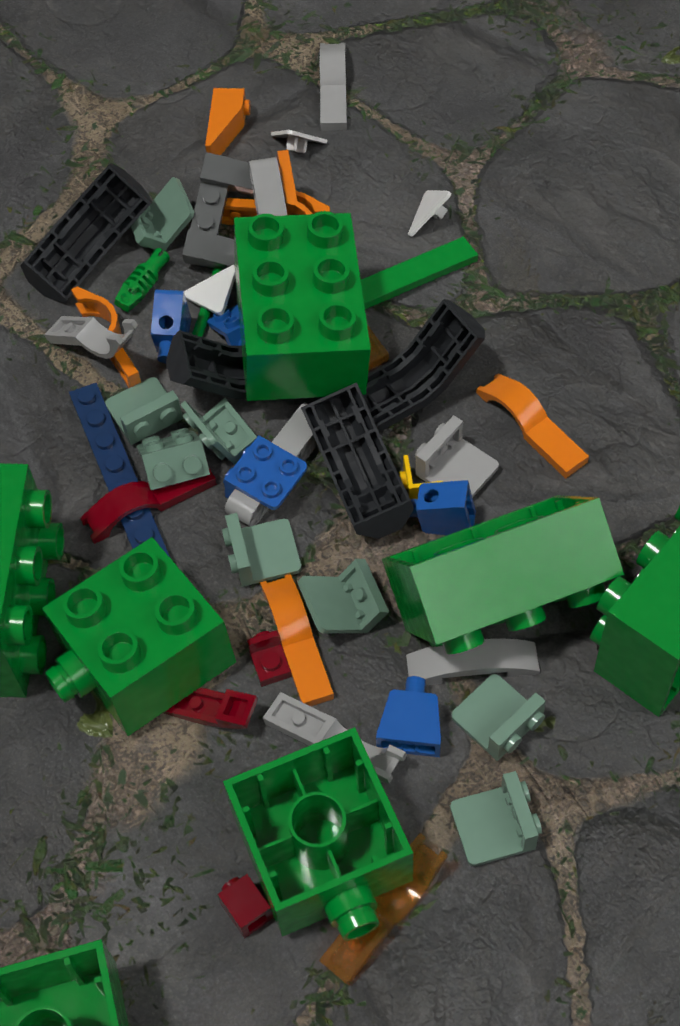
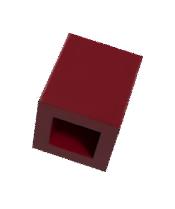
[217,874,273,939]

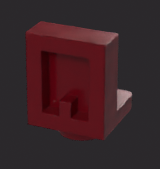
[247,630,292,687]

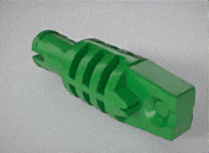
[114,248,170,312]

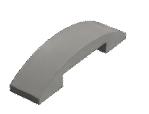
[406,639,540,685]

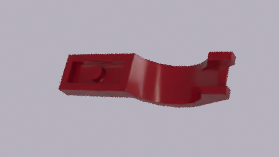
[80,467,217,544]

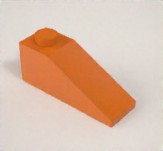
[205,88,251,155]

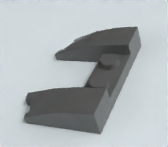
[182,152,254,270]

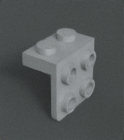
[415,415,499,498]

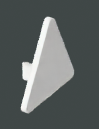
[271,130,327,153]
[408,190,452,237]
[184,265,235,315]

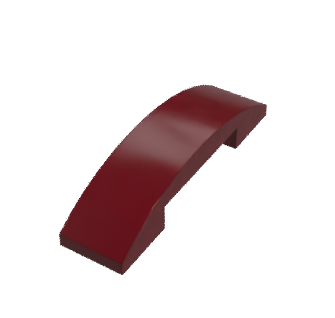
[163,687,258,729]

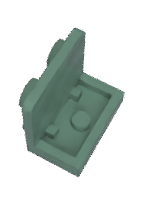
[131,177,194,252]
[105,377,183,445]
[180,398,257,465]
[136,428,210,490]
[222,513,302,587]
[298,559,389,633]
[452,674,546,761]
[450,771,542,866]

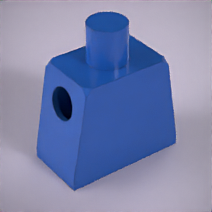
[151,290,191,364]
[410,480,476,536]
[376,676,441,757]

